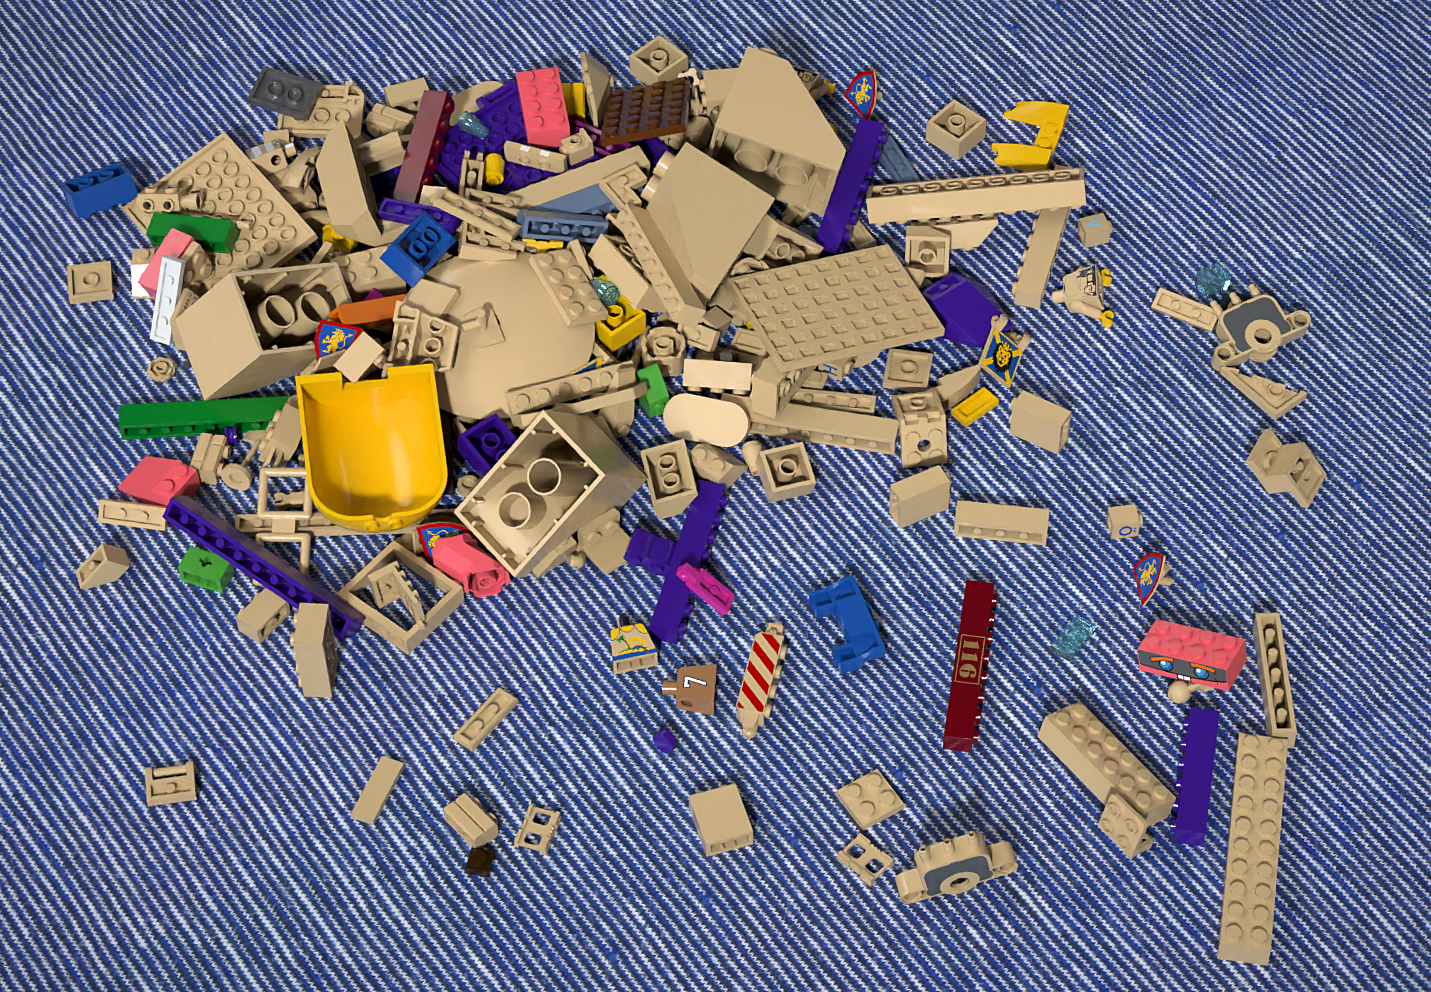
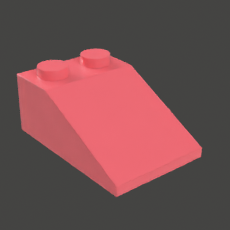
[118,456,201,507]

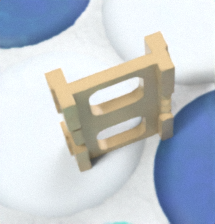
[514,804,562,856]
[837,833,894,887]

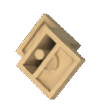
[1245,429,1327,507]

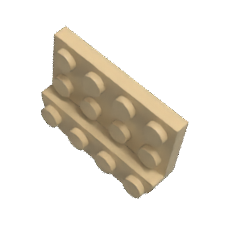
[277,81,366,138]

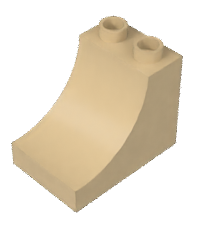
[454,410,648,577]

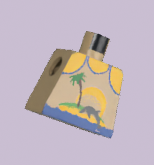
[611,618,658,675]

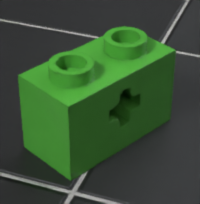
[178,546,235,594]

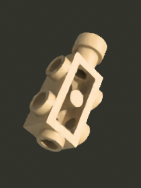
[136,186,202,212]

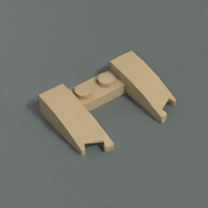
[458,188,527,261]

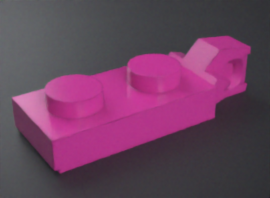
[676,563,735,616]

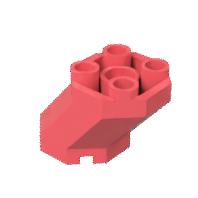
[431,533,510,598]

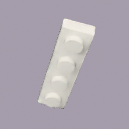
[150,255,186,345]

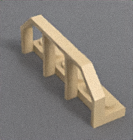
[505,360,648,427]

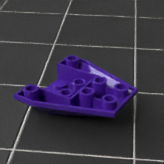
[921,272,1013,348]

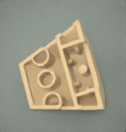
[381,300,459,379]

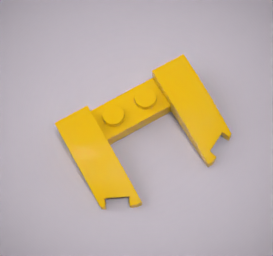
[991,101,1069,172]

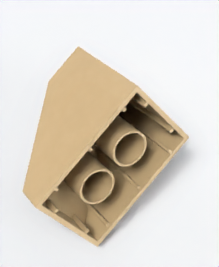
[707,46,846,216]
[640,142,775,325]
[175,262,363,401]

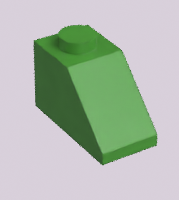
[636,363,669,418]

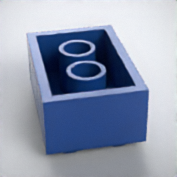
[60,161,138,219]
[380,211,457,288]

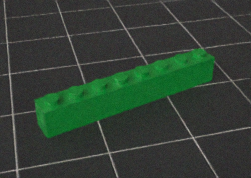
[119,395,291,440]

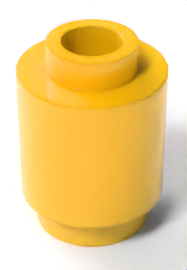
[482,153,505,186]

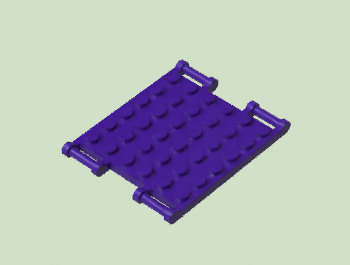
[408,79,600,195]

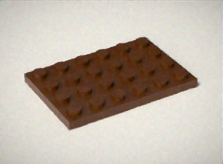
[600,78,692,147]

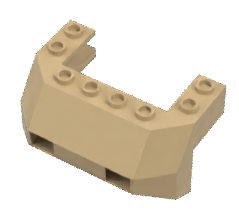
[315,119,409,248]

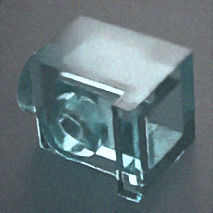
[1195,262,1231,300]

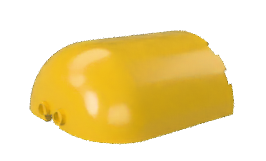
[295,363,448,533]

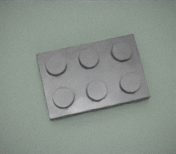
[247,66,322,121]

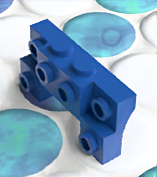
[809,575,886,674]

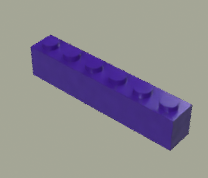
[1170,707,1220,847]

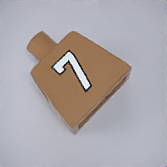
[662,664,717,715]

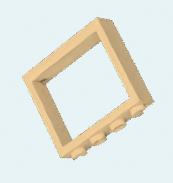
[337,540,465,655]

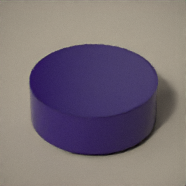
[653,729,677,754]

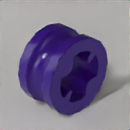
[225,425,238,446]

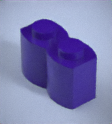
[623,528,677,575]

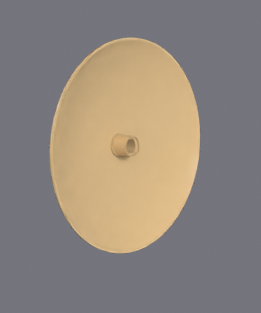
[394,250,595,420]

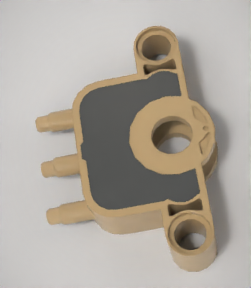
[1210,283,1311,371]
[895,831,1018,904]

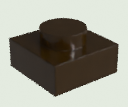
[465,847,496,878]

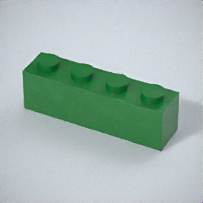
[146,212,239,254]

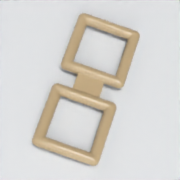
[252,467,313,586]

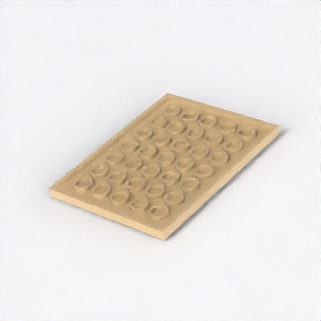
[122,132,318,298]

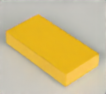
[951,387,999,427]

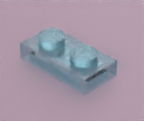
[1050,614,1097,662]

